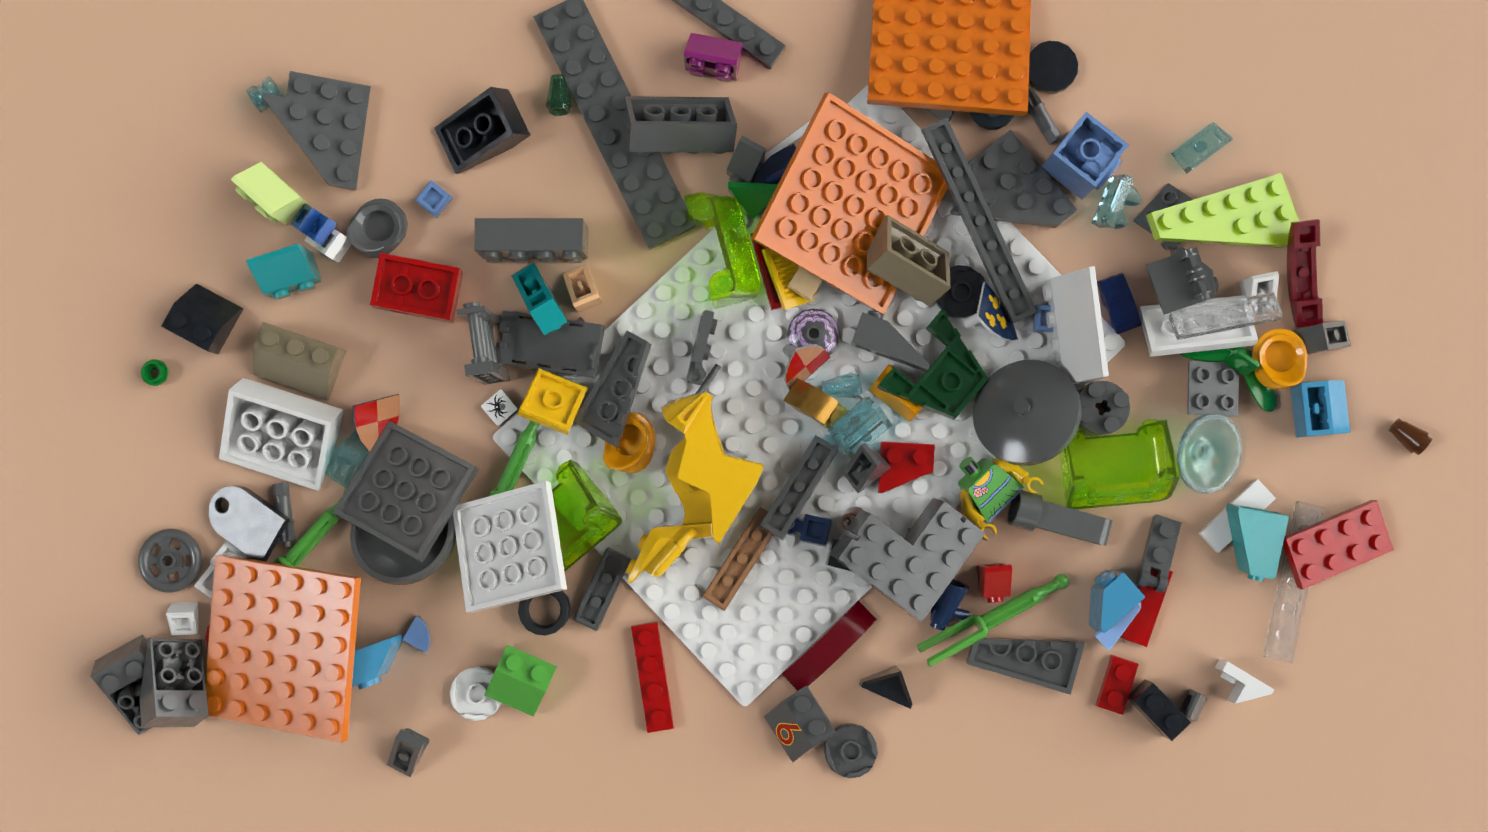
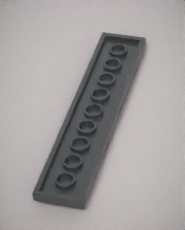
[533,0,696,250]

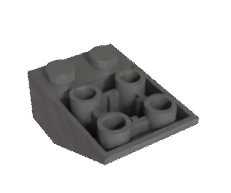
[90,634,152,735]
[140,638,209,727]

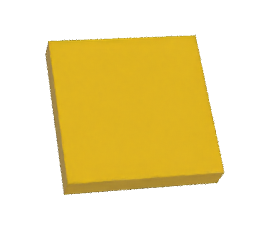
[517,368,588,435]

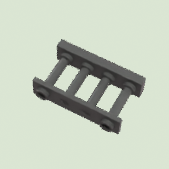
[456,302,510,385]

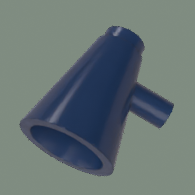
[930,579,970,630]

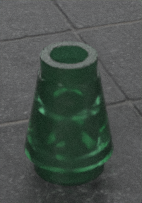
[546,74,572,116]

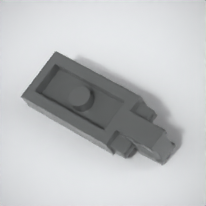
[685,310,718,385]

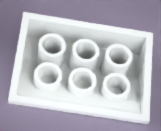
[1043,266,1109,385]
[219,378,343,491]

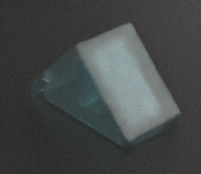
[325,431,370,488]

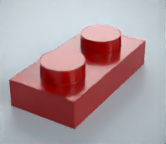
[1095,655,1139,715]

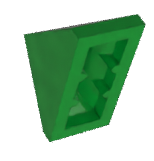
[728,181,778,219]

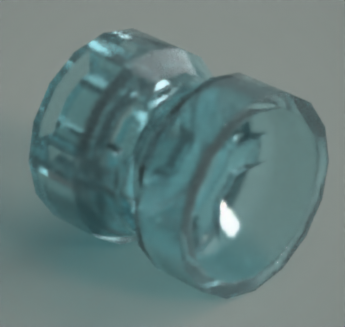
[246,76,283,112]

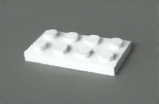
[1139,295,1258,357]

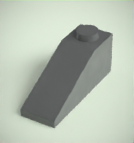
[850,310,930,372]

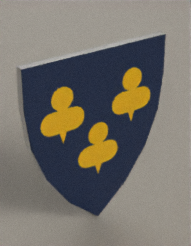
[964,282,1018,341]

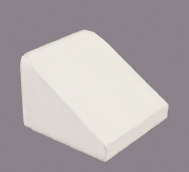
[166,601,199,635]

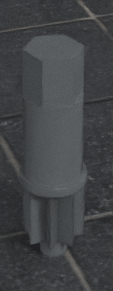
[1028,87,1062,145]
[272,483,295,547]

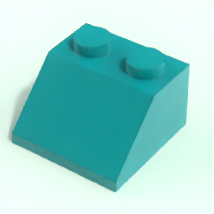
[246,244,322,300]

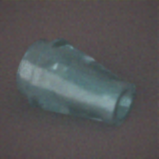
[822,372,862,398]

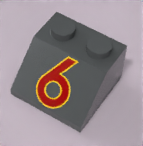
[764,686,838,763]

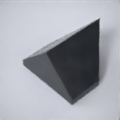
[859,666,912,709]

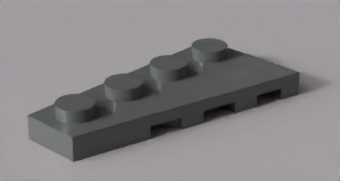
[574,330,652,448]
[966,638,1085,695]

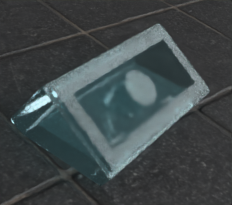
[1171,122,1233,174]

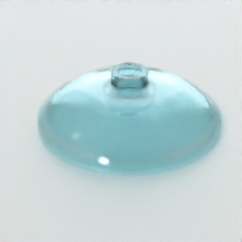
[1177,413,1242,493]

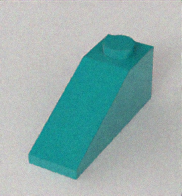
[511,262,568,336]

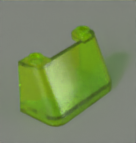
[684,192,762,309]
[1060,419,1180,509]
[552,459,622,572]

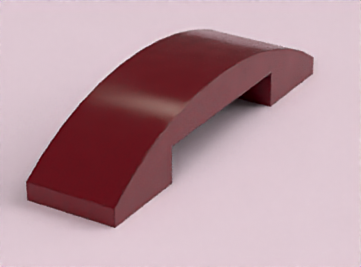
[1287,219,1323,328]
[782,600,877,691]

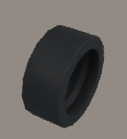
[518,590,571,636]

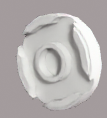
[450,666,502,721]

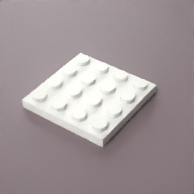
[453,481,567,613]

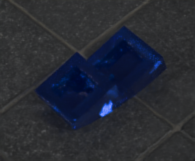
[1097,273,1142,334]

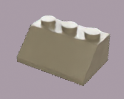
[867,215,951,307]
[253,322,346,401]

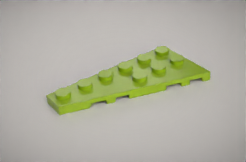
[1146,173,1299,248]

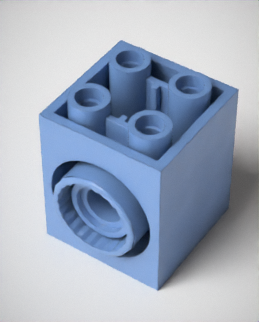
[1041,112,1129,200]

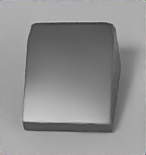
[1179,689,1207,721]

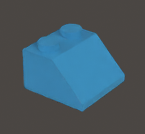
[1089,570,1145,633]
[352,634,404,690]

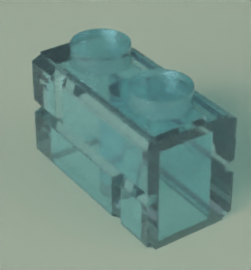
[827,396,892,459]

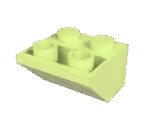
[231,162,307,225]

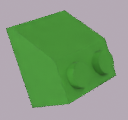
[484,645,557,717]

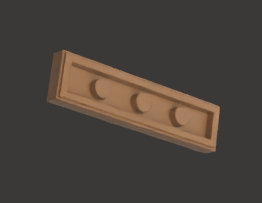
[702,507,773,611]

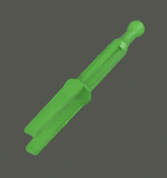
[490,420,539,496]
[273,487,348,567]
[917,574,1069,667]

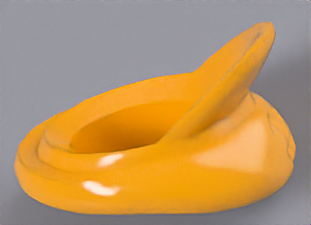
[1252,328,1307,390]
[603,412,655,474]

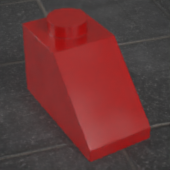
[977,563,1012,603]

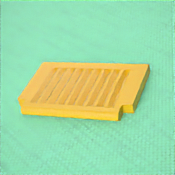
[762,248,817,311]

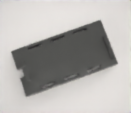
[496,311,605,378]

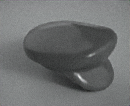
[347,198,408,258]

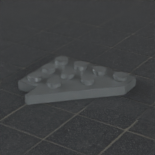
[262,71,371,191]
[950,130,1077,228]

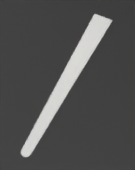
[765,121,810,159]

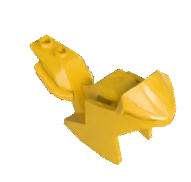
[626,392,764,583]

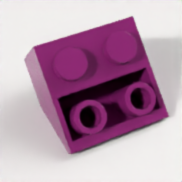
[684,33,743,82]

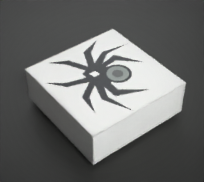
[481,389,519,427]

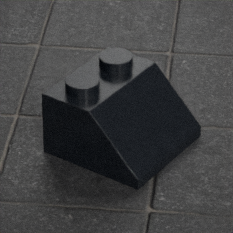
[161,283,244,354]

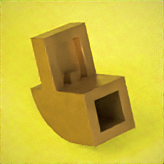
[783,378,849,433]

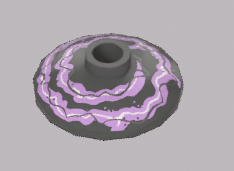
[787,309,840,355]

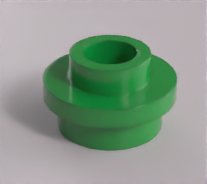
[141,359,169,386]

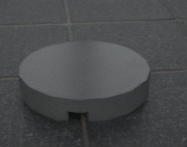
[824,723,878,778]

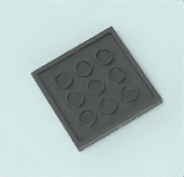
[332,421,479,563]

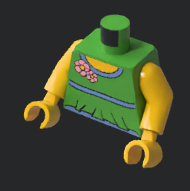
[958,457,1043,541]

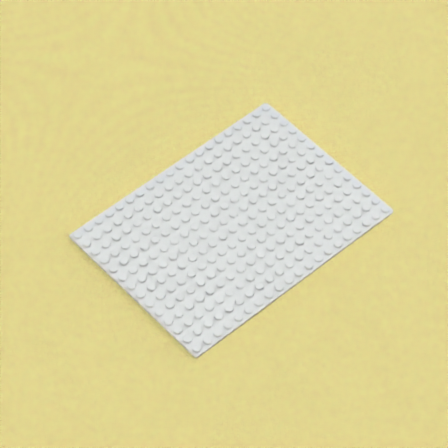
[493,85,1125,706]

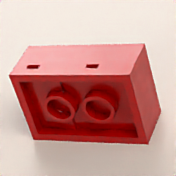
[370,253,463,323]

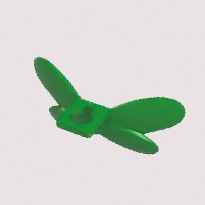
[1180,347,1277,412]

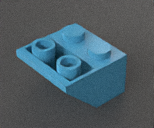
[1290,380,1350,438]

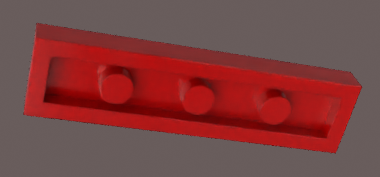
[631,622,674,733]

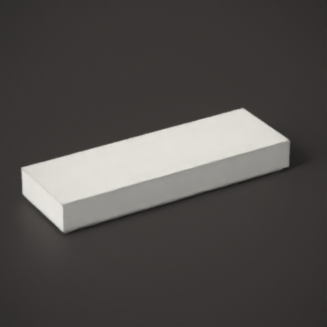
[1198,479,1276,553]

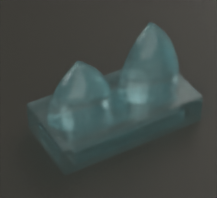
[1091,174,1142,229]

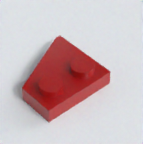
[878,441,935,493]

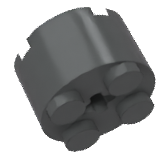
[1078,381,1130,436]

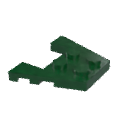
[877,309,988,420]

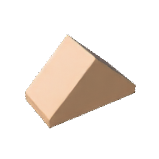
[563,265,602,312]

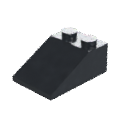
[434,87,530,174]

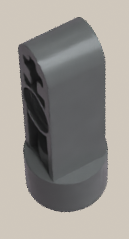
[1008,490,1113,546]

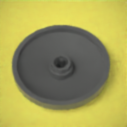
[973,360,1082,466]
[350,513,456,585]

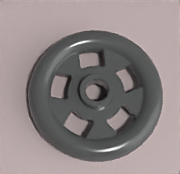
[138,529,202,593]

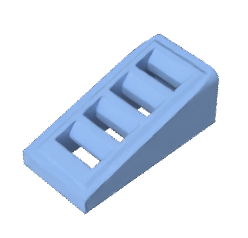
[1095,602,1141,651]

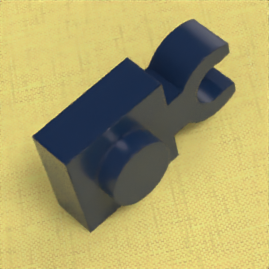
[787,514,832,547]

